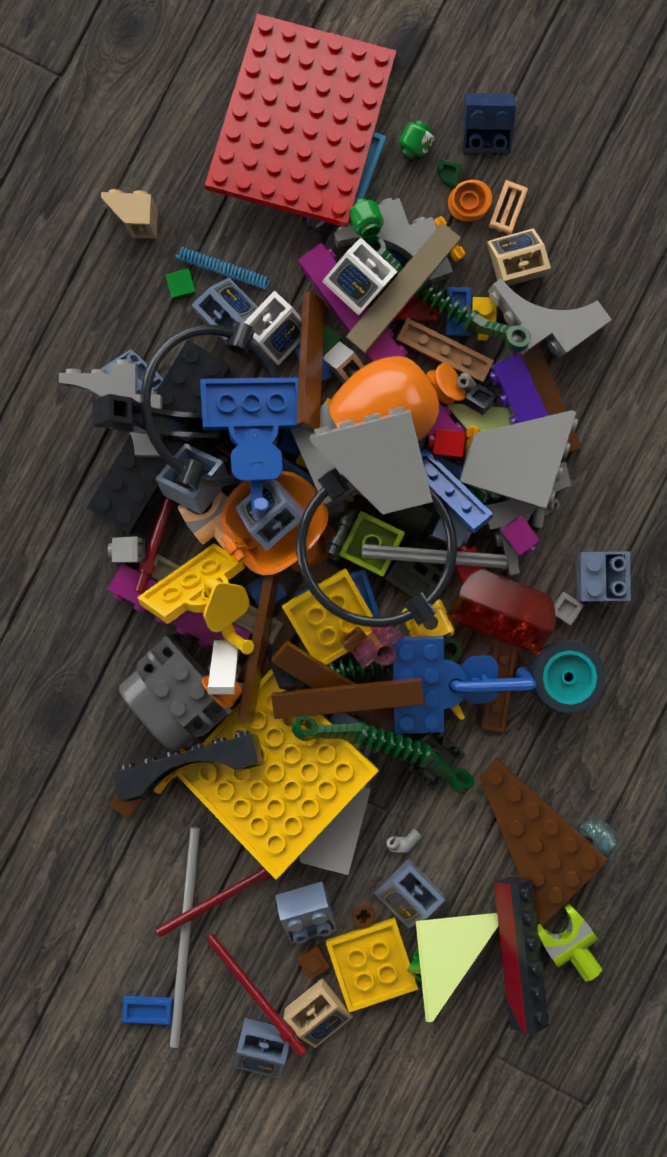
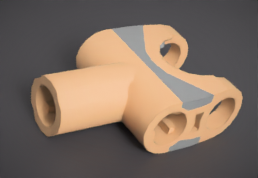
[178,491,228,550]

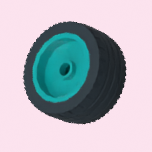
[529,639,606,714]

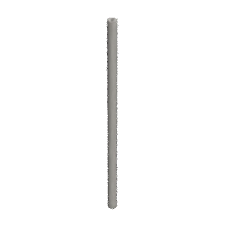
[170,827,200,1048]

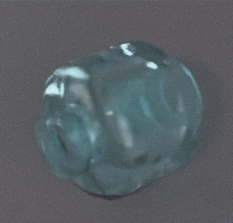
[580,818,617,854]

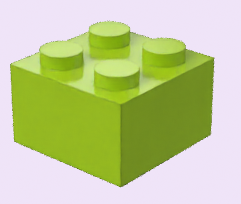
[339,511,405,577]

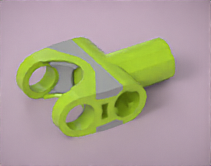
[537,903,602,982]

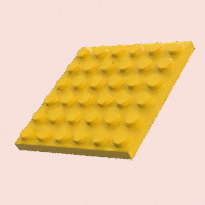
[175,669,380,880]

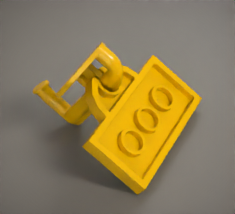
[137,544,254,654]

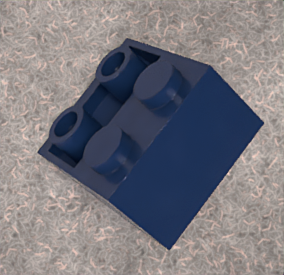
[462,93,516,153]

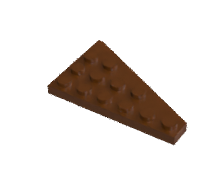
[479,757,608,926]

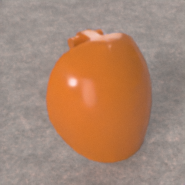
[329,356,439,442]
[220,471,329,575]

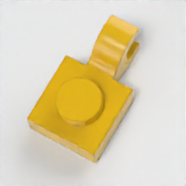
[471,297,497,341]

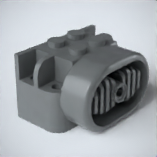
[119,634,236,752]

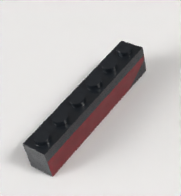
[494,877,549,1034]

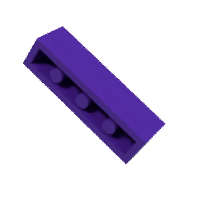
[489,353,548,425]

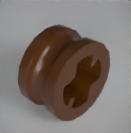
[353,903,375,928]

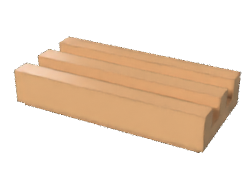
[488,180,528,235]

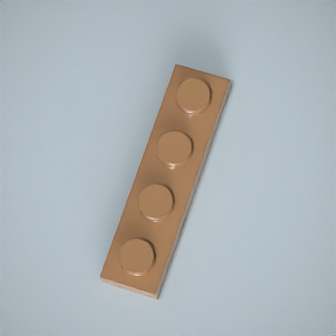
[396,318,494,384]

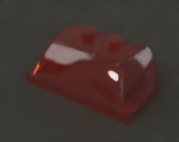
[448,569,556,654]

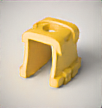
[402,599,454,638]

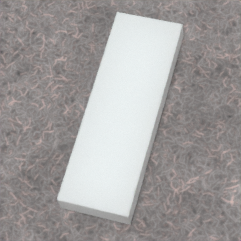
[208,640,239,694]

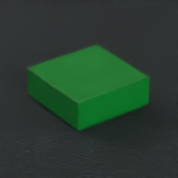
[166,268,196,300]

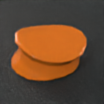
[447,180,492,222]
[426,363,466,405]

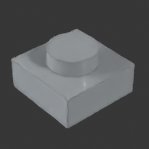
[549,592,584,625]

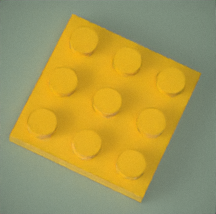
[282,569,382,665]
[326,917,418,1013]

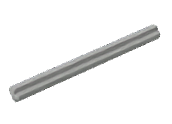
[361,544,508,568]

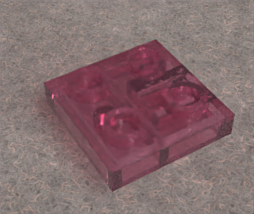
[351,626,403,668]

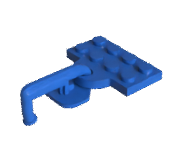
[200,378,302,521]
[393,636,536,734]

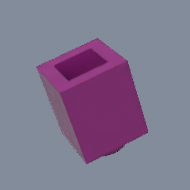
[499,516,540,556]

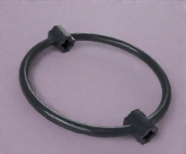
[140,321,284,491]
[296,468,457,627]

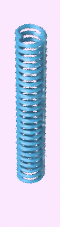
[176,247,270,290]

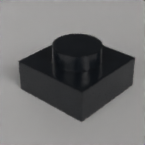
[463,383,498,415]

